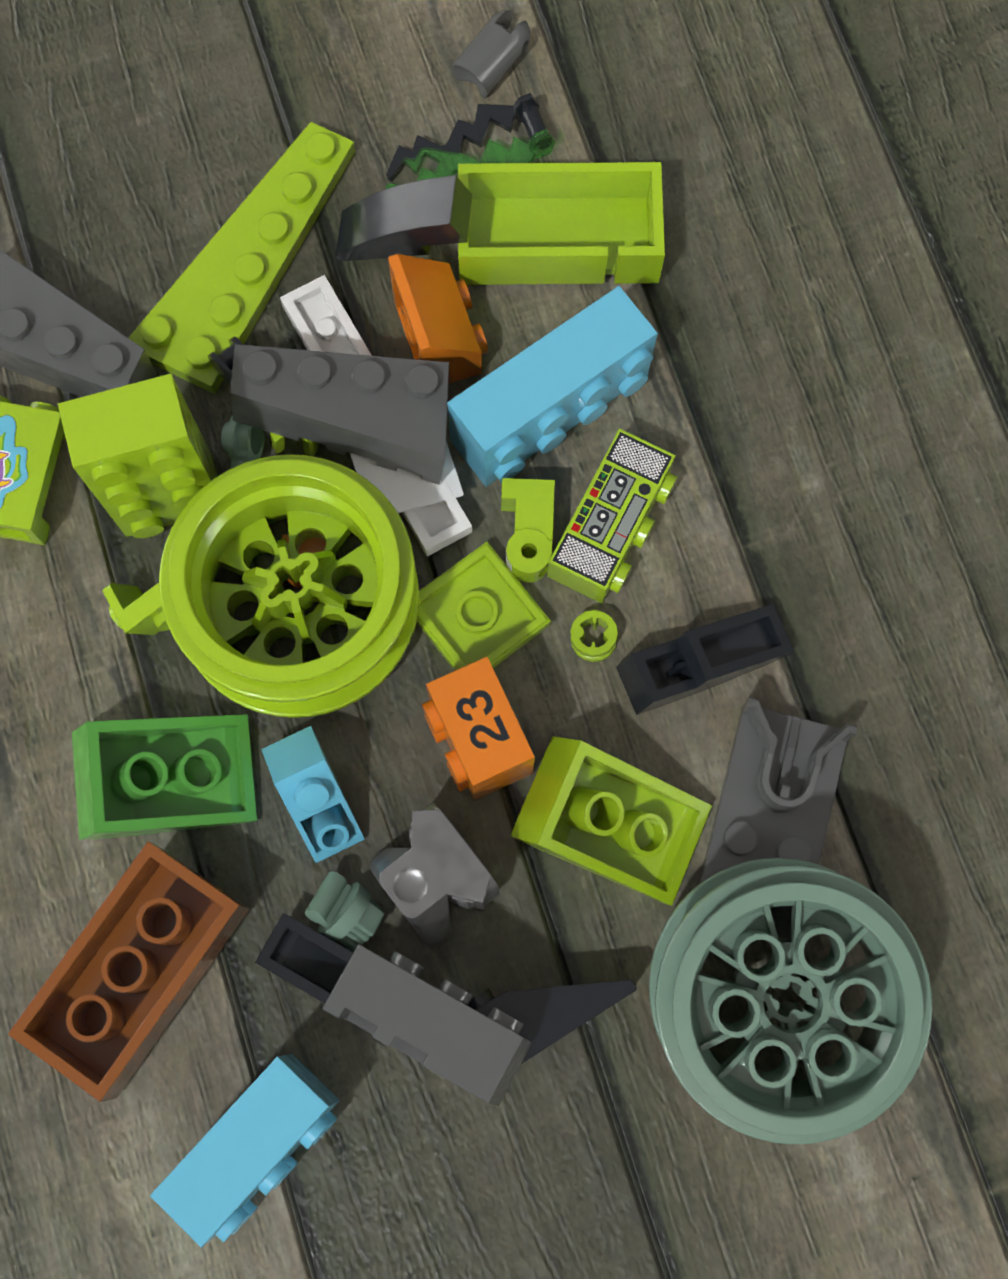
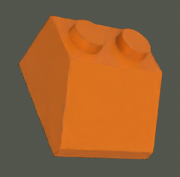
[388,254,488,384]

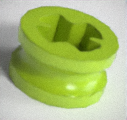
[570,610,618,662]

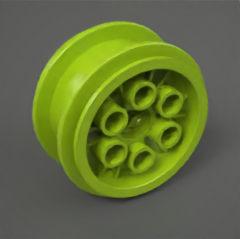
[159,454,419,718]

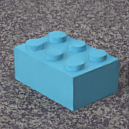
[150,1054,340,1248]

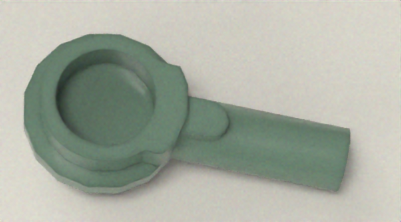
[221,416,265,469]

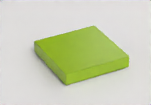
[417,541,551,671]

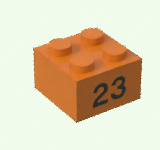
[421,657,535,801]

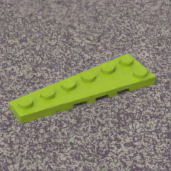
[128,122,356,394]

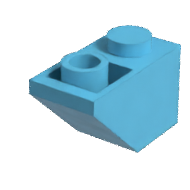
[261,726,365,863]

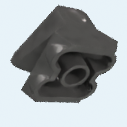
[370,802,500,947]

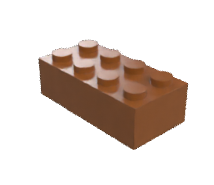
[8,841,250,1102]

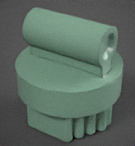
[305,872,385,952]

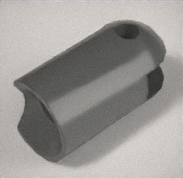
[451,10,530,98]

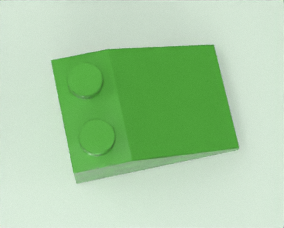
[72,714,257,840]

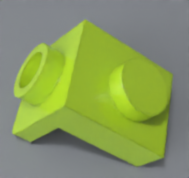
[102,583,170,635]

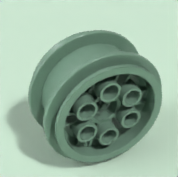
[649,858,933,1144]

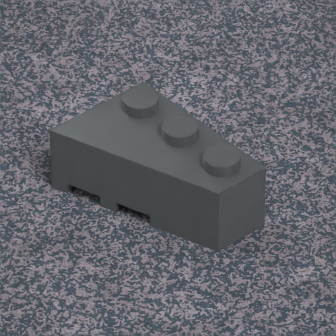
[322,944,532,1106]

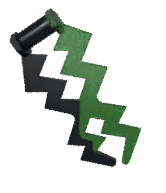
[386,93,555,189]

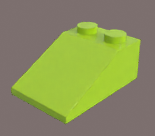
[510,736,712,906]

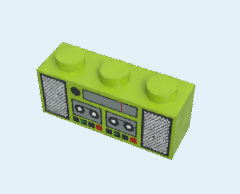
[547,428,678,604]

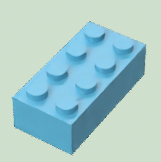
[447,286,658,487]

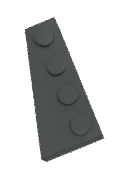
[0,250,157,397]
[230,344,449,485]

